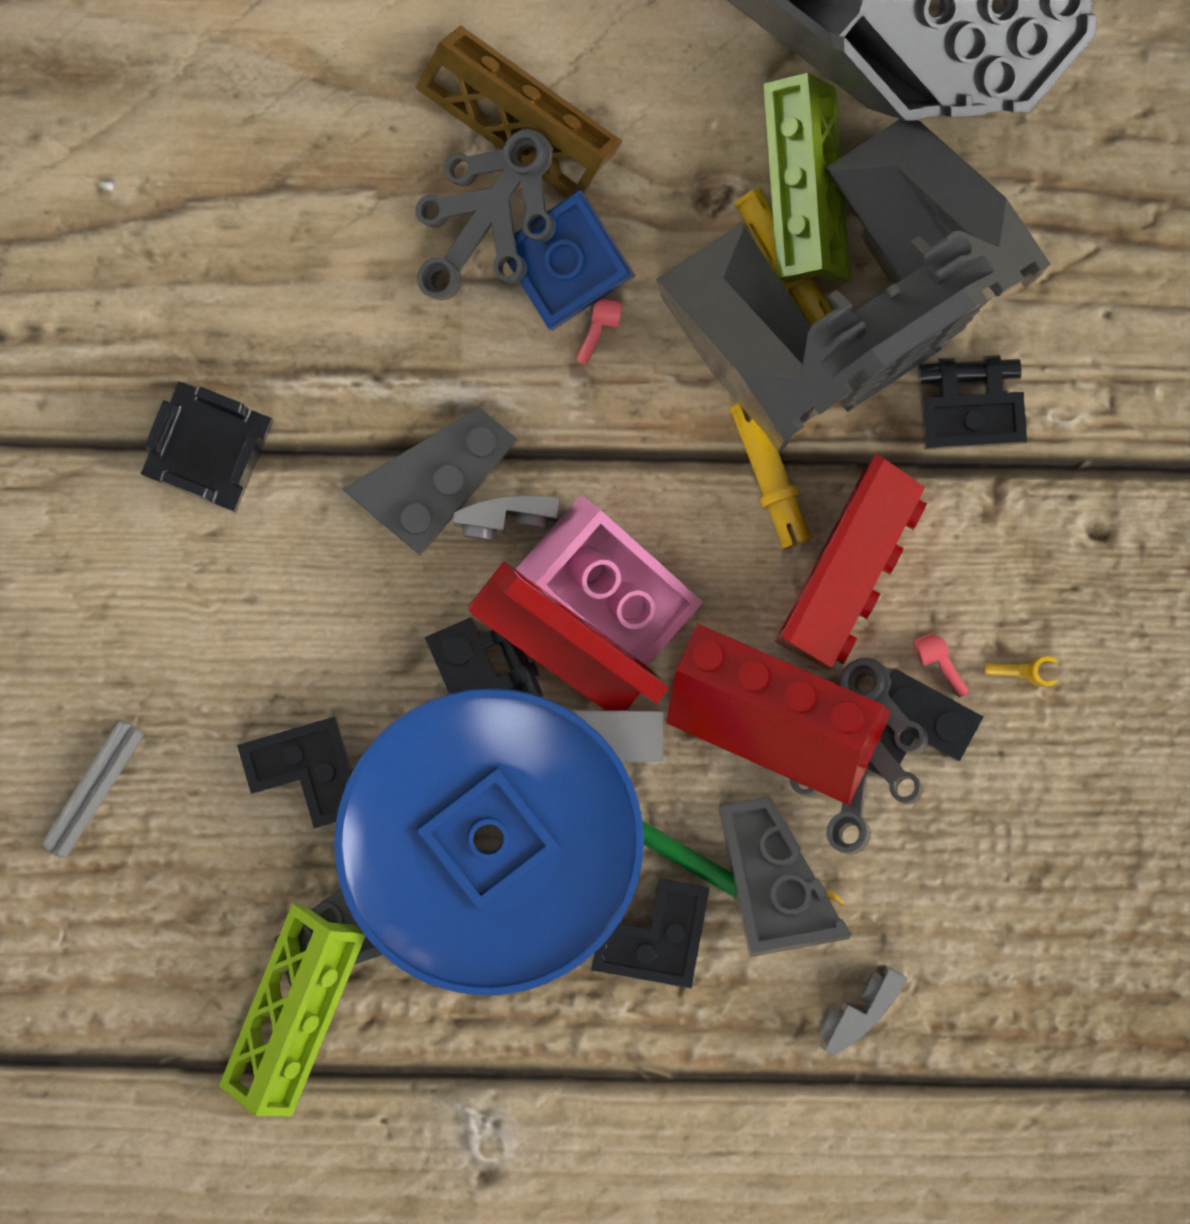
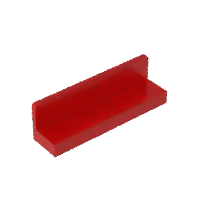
[468,561,669,710]

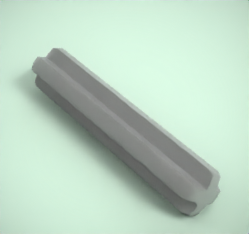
[42,721,143,858]

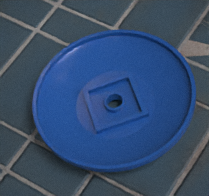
[334,688,644,995]

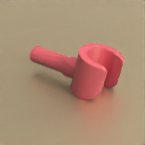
[576,298,623,365]
[914,634,969,698]

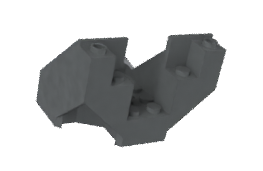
[727,0,1097,121]
[656,119,1051,452]

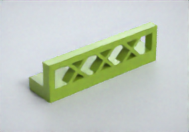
[764,72,851,284]
[219,903,365,1117]

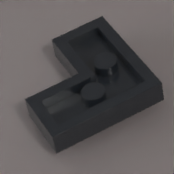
[867,668,984,778]
[237,716,352,828]
[591,878,709,988]

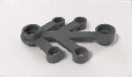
[416,129,556,301]
[790,658,928,855]

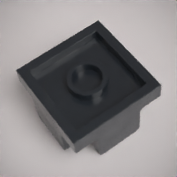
[141,381,274,513]

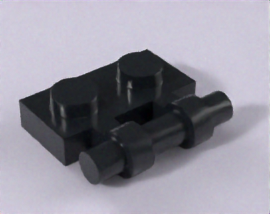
[918,355,1027,450]
[425,617,544,697]

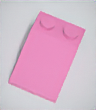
[516,494,704,666]

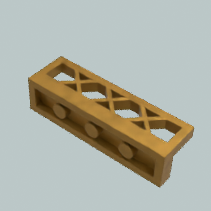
[415,25,622,197]

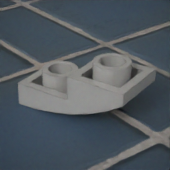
[453,496,560,541]
[571,709,663,762]
[818,966,908,1056]

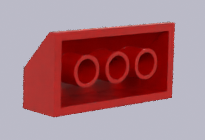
[774,454,927,670]
[666,623,892,806]

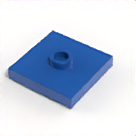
[507,190,636,331]

